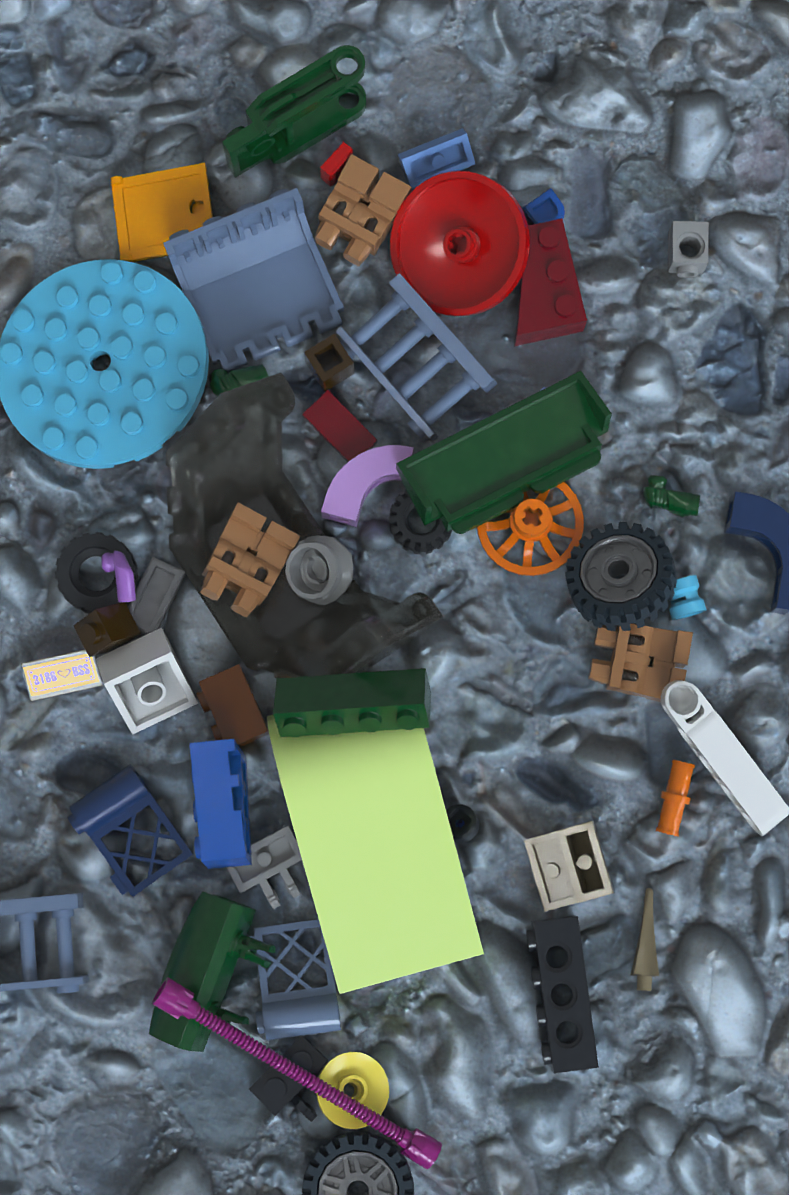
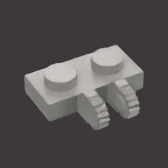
[227,825,302,909]

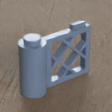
[249,919,341,1041]

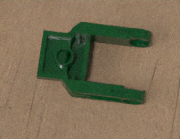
[222,45,366,178]

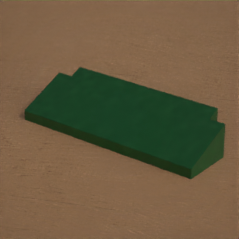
[396,371,612,534]

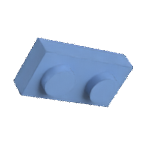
[398,128,475,190]

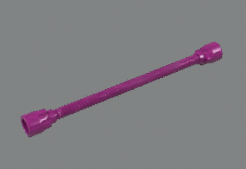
[152,977,442,1169]

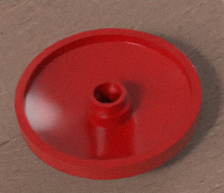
[390,171,530,316]

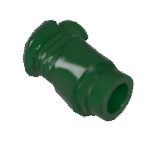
[210,364,270,401]
[643,475,700,518]

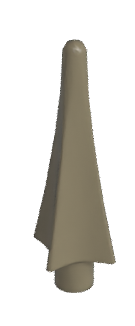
[630,888,659,991]

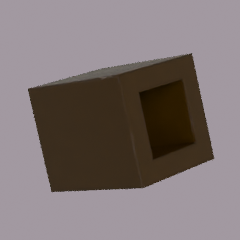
[304,333,355,392]
[73,602,141,658]

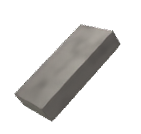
[128,557,186,634]

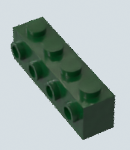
[273,668,431,737]

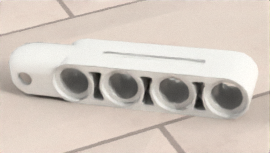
[661,680,789,836]

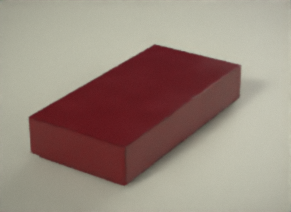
[302,390,378,462]

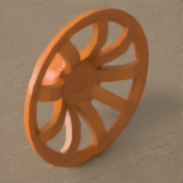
[477,482,584,576]

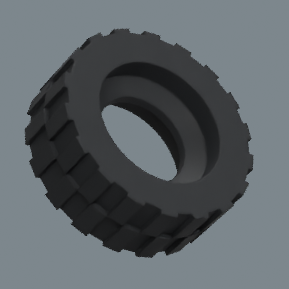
[55,532,138,614]

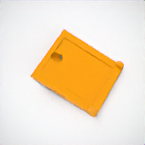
[110,162,213,262]

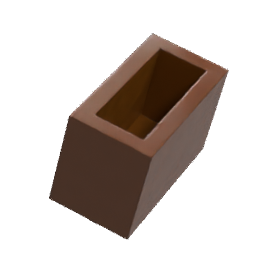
[196,664,269,747]

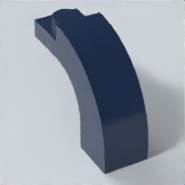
[724,491,789,615]

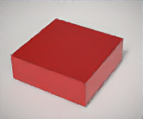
[320,141,353,187]

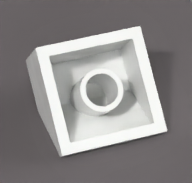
[96,628,198,735]

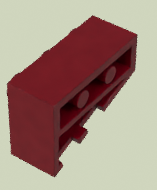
[514,218,587,347]

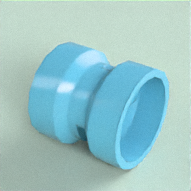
[669,575,707,620]

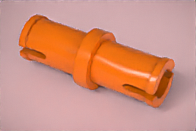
[655,759,695,836]

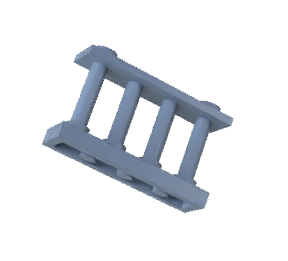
[336,273,497,441]
[0,893,89,993]

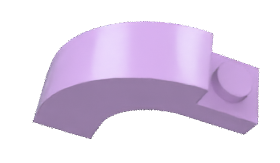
[321,445,414,527]

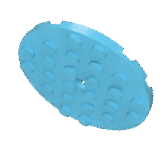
[0,259,209,469]

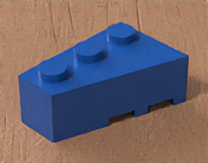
[189,739,252,869]

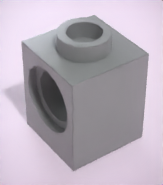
[668,221,709,278]

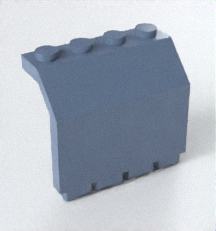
[163,188,344,373]

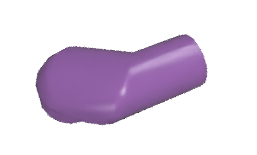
[101,550,136,602]

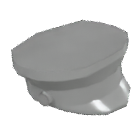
[285,535,353,605]

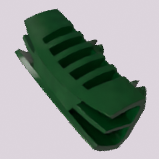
[149,891,276,1052]

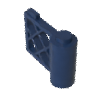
[67,764,193,897]

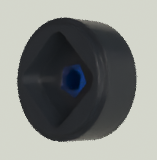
[446,804,479,843]

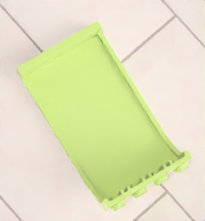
[267,715,484,994]

